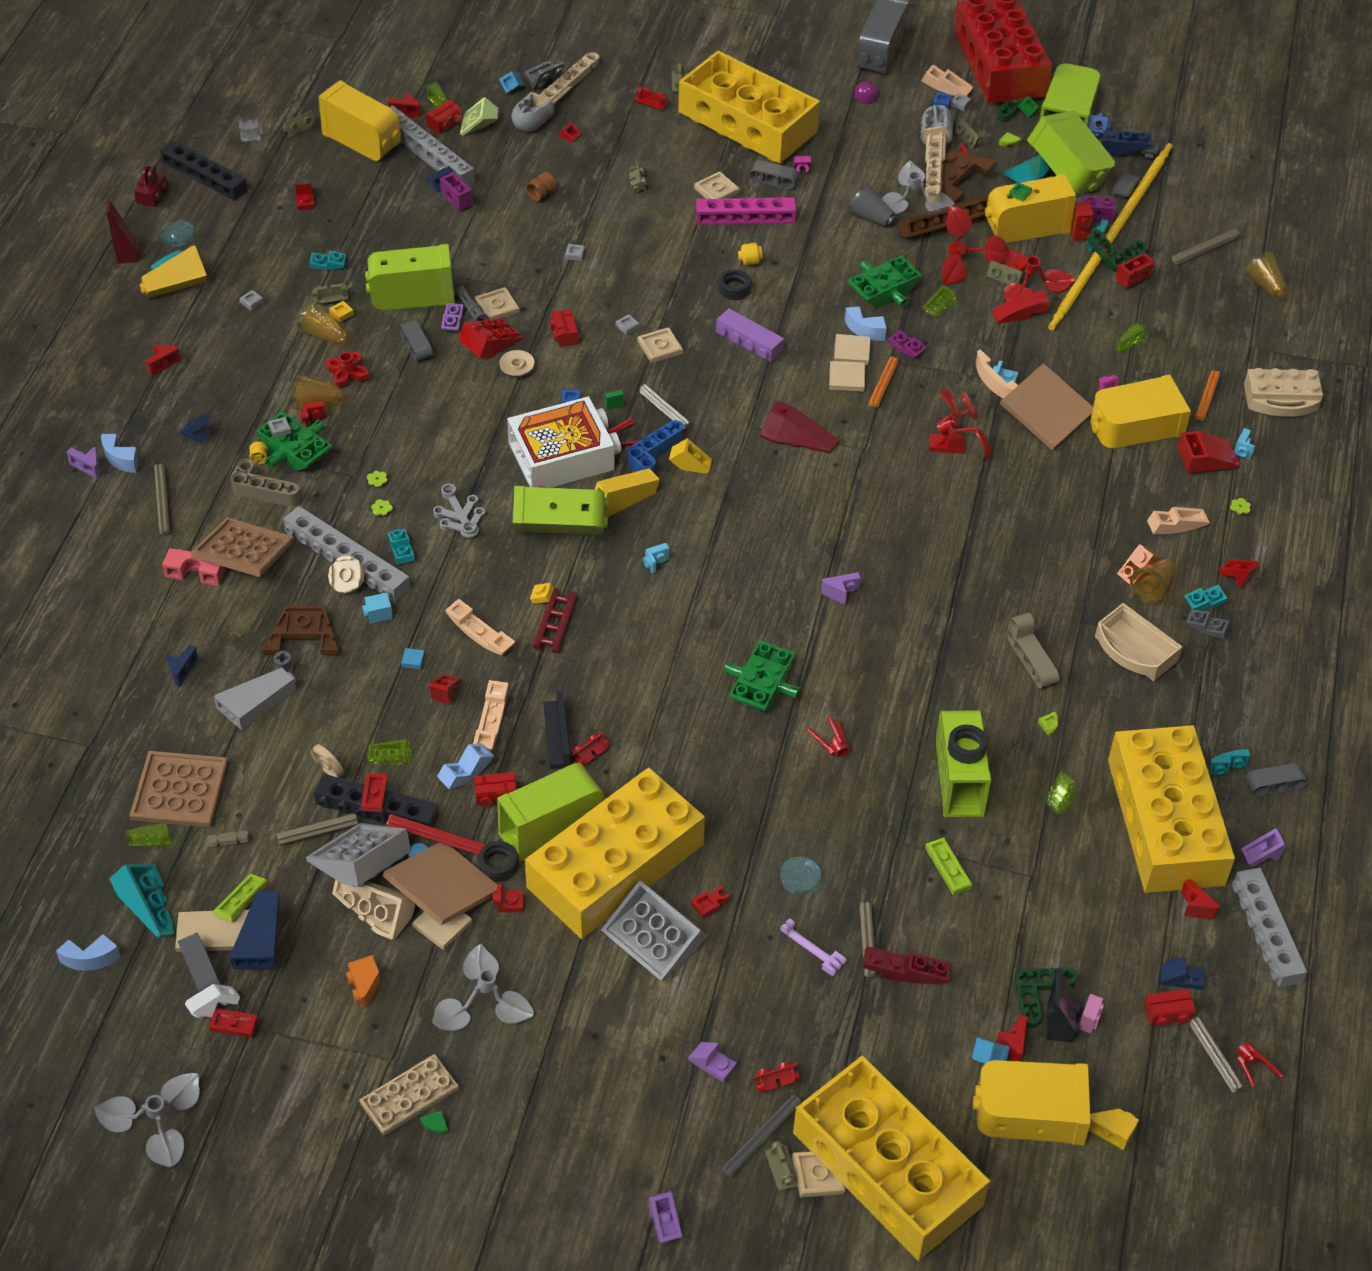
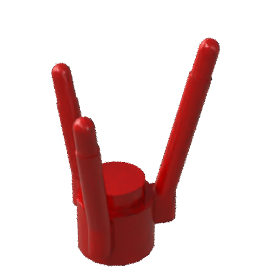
[607,418,640,446]
[807,716,850,757]
[1237,1041,1284,1088]

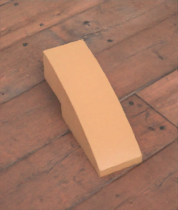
[922,65,973,96]
[1147,507,1210,534]

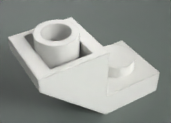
[185,984,240,1018]

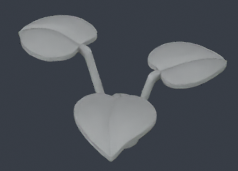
[882,160,954,215]
[432,944,534,1031]
[95,1073,199,1168]

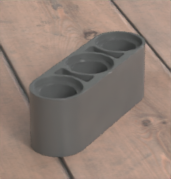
[749,160,799,189]
[399,320,433,362]
[1246,763,1308,796]
[177,932,221,992]

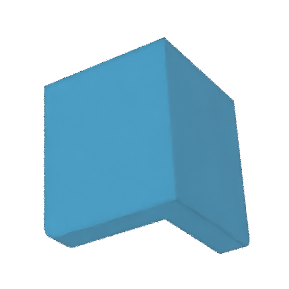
[499,71,525,93]
[972,1038,1010,1064]

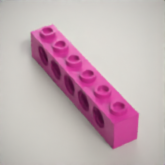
[696,198,796,225]

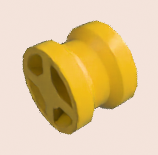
[249,442,268,465]

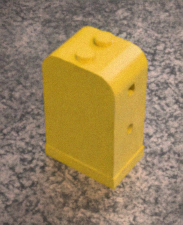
[319,80,401,161]
[985,174,1076,243]
[1090,375,1191,448]
[973,1060,1090,1145]

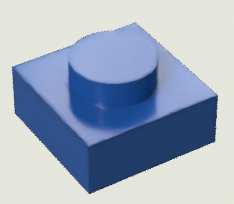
[933,92,952,109]
[561,389,580,404]

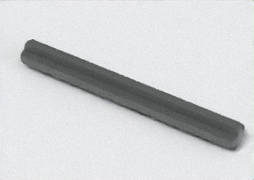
[723,1095,801,1177]

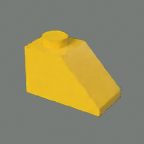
[669,438,712,474]
[1089,1109,1139,1150]

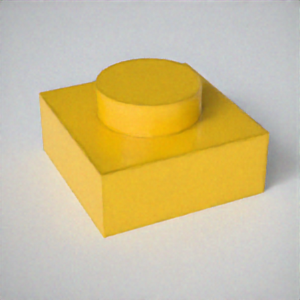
[329,301,354,322]
[530,583,554,604]

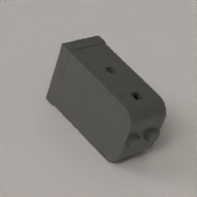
[857,0,910,74]

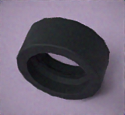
[719,269,751,300]
[948,724,988,764]
[478,841,518,882]

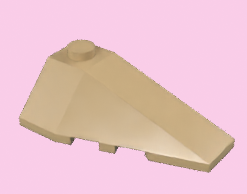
[332,880,415,940]

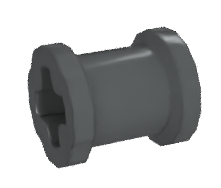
[274,651,293,673]

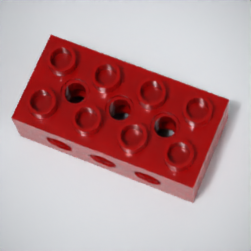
[954,0,1052,103]

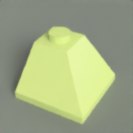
[460,97,499,136]

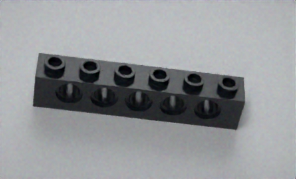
[160,140,248,201]
[314,774,439,827]

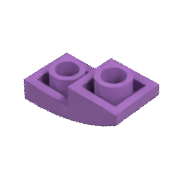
[441,303,464,331]

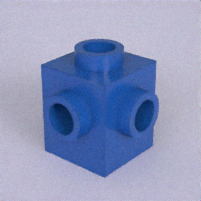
[1087,113,1111,137]

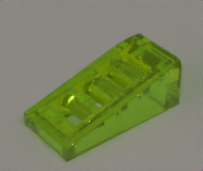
[427,81,447,107]
[922,285,956,318]
[1115,322,1147,355]
[367,739,411,764]
[1046,771,1076,814]
[125,823,171,846]

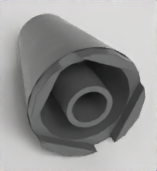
[848,184,895,226]

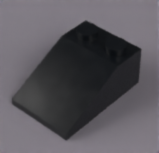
[1046,969,1080,1043]

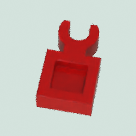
[691,886,730,919]

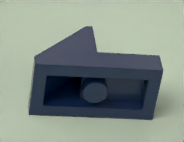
[425,166,452,192]
[179,412,212,443]
[166,645,198,687]
[1160,957,1205,991]

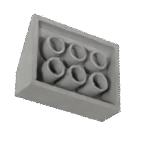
[306,823,411,887]
[601,880,708,981]

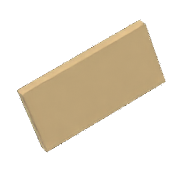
[175,910,249,952]
[360,1054,459,1136]

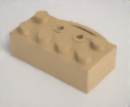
[1244,368,1323,417]
[1095,603,1182,681]

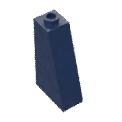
[230,890,280,969]

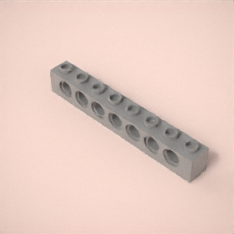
[390,106,475,186]
[283,506,410,602]

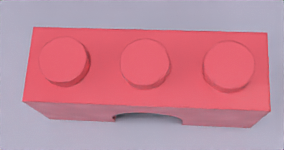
[162,548,226,586]

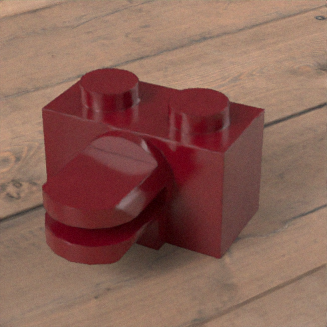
[134,165,168,207]

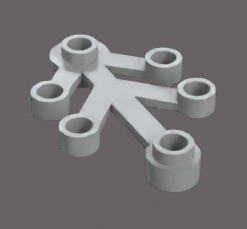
[433,484,485,538]

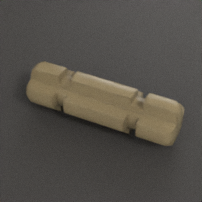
[208,830,249,847]

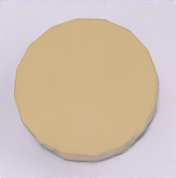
[328,556,365,594]
[311,744,344,778]

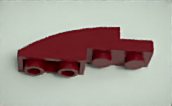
[863,946,951,984]

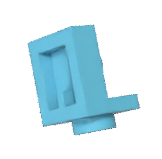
[993,360,1019,383]
[1234,428,1255,460]
[643,543,669,574]

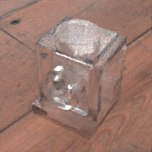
[239,119,263,142]

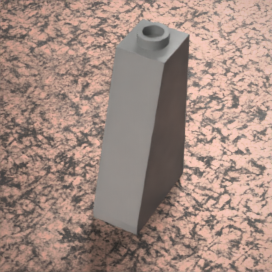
[214,668,296,730]

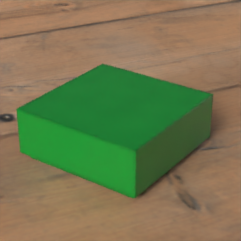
[1018,96,1039,118]
[1009,182,1032,202]
[605,390,624,410]

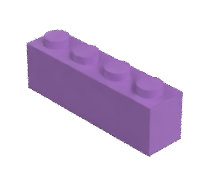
[716,309,784,362]

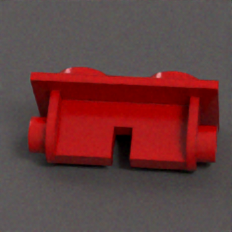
[634,86,669,110]
[570,731,610,766]
[752,1061,800,1093]

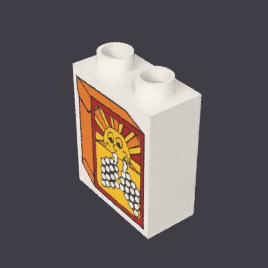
[507,396,621,488]

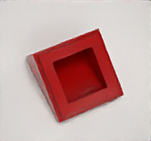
[557,122,582,143]

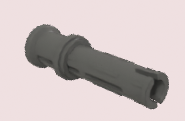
[456,286,488,321]

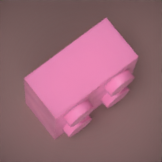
[1079,994,1104,1033]

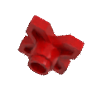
[325,351,369,388]

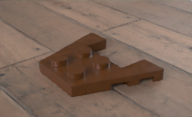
[932,150,997,204]
[262,605,338,655]

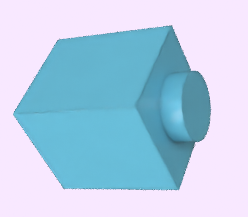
[362,593,393,624]

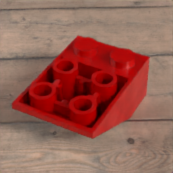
[458,319,523,358]
[1177,431,1240,474]

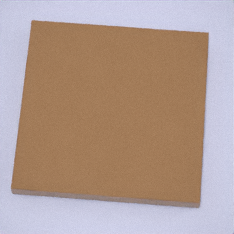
[1000,363,1093,450]
[191,517,294,577]
[130,751,228,827]
[383,843,497,925]

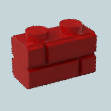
[426,100,462,134]
[1070,202,1094,241]
[1116,253,1155,288]
[549,309,579,347]
[474,772,516,806]
[1143,989,1195,1027]

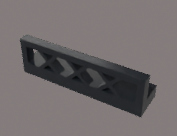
[543,691,570,769]

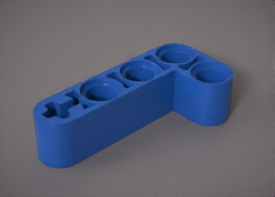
[627,420,684,474]

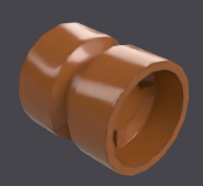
[526,172,557,201]

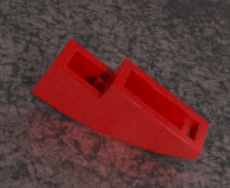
[992,290,1049,324]

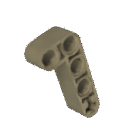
[231,459,301,507]
[1007,612,1059,688]

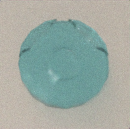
[160,220,194,247]
[780,856,821,894]

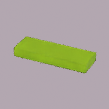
[925,838,972,895]
[214,874,268,922]

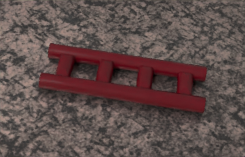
[533,588,578,653]

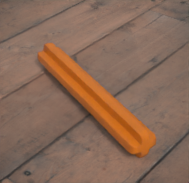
[869,356,898,408]
[1195,370,1220,421]

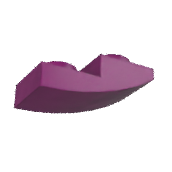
[887,330,927,358]

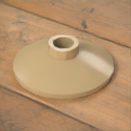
[499,350,534,376]

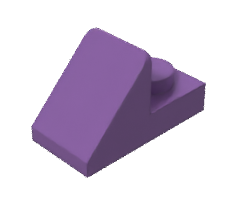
[67,447,99,479]
[821,572,860,604]
[1241,828,1286,868]
[688,1042,737,1083]
[649,1191,682,1243]

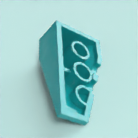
[1004,155,1050,183]
[109,863,175,938]

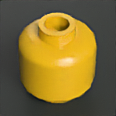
[738,243,763,266]

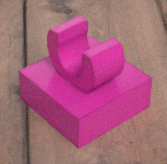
[793,156,811,174]
[1099,375,1118,390]

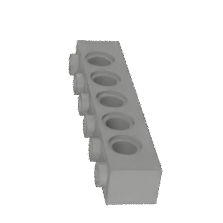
[1232,868,1307,988]

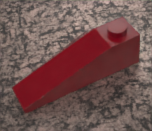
[106,201,141,264]
[760,400,839,453]

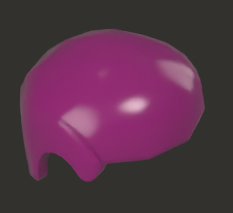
[854,81,878,103]

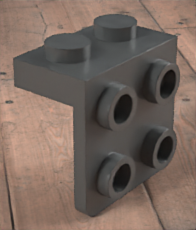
[523,60,565,89]

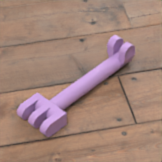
[780,918,847,976]

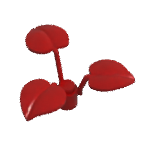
[942,206,1009,285]
[1001,247,1075,302]
[937,389,991,460]

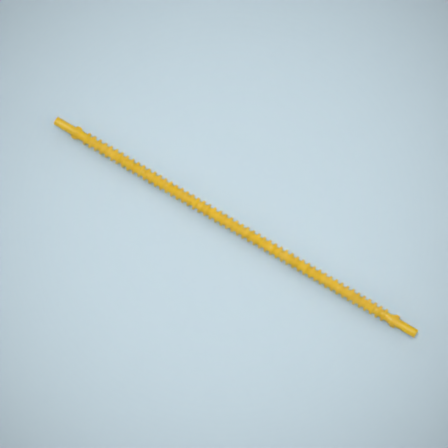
[1048,143,1173,331]

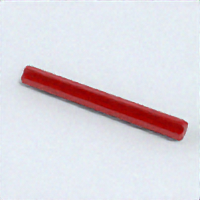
[387,814,485,855]

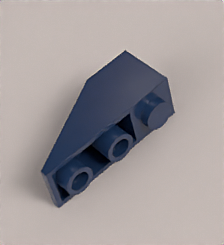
[1102,130,1152,157]

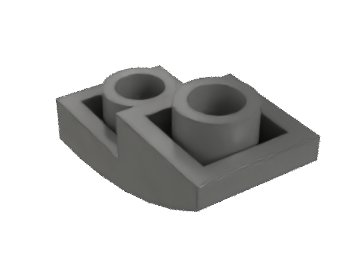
[1112,174,1141,198]
[1186,609,1230,639]

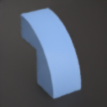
[845,307,886,341]
[101,434,139,473]
[437,743,494,789]
[56,934,121,971]

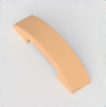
[976,350,1018,398]
[446,599,515,655]
[473,680,509,751]

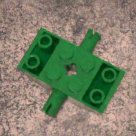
[847,256,922,308]
[256,411,333,471]
[724,640,800,711]

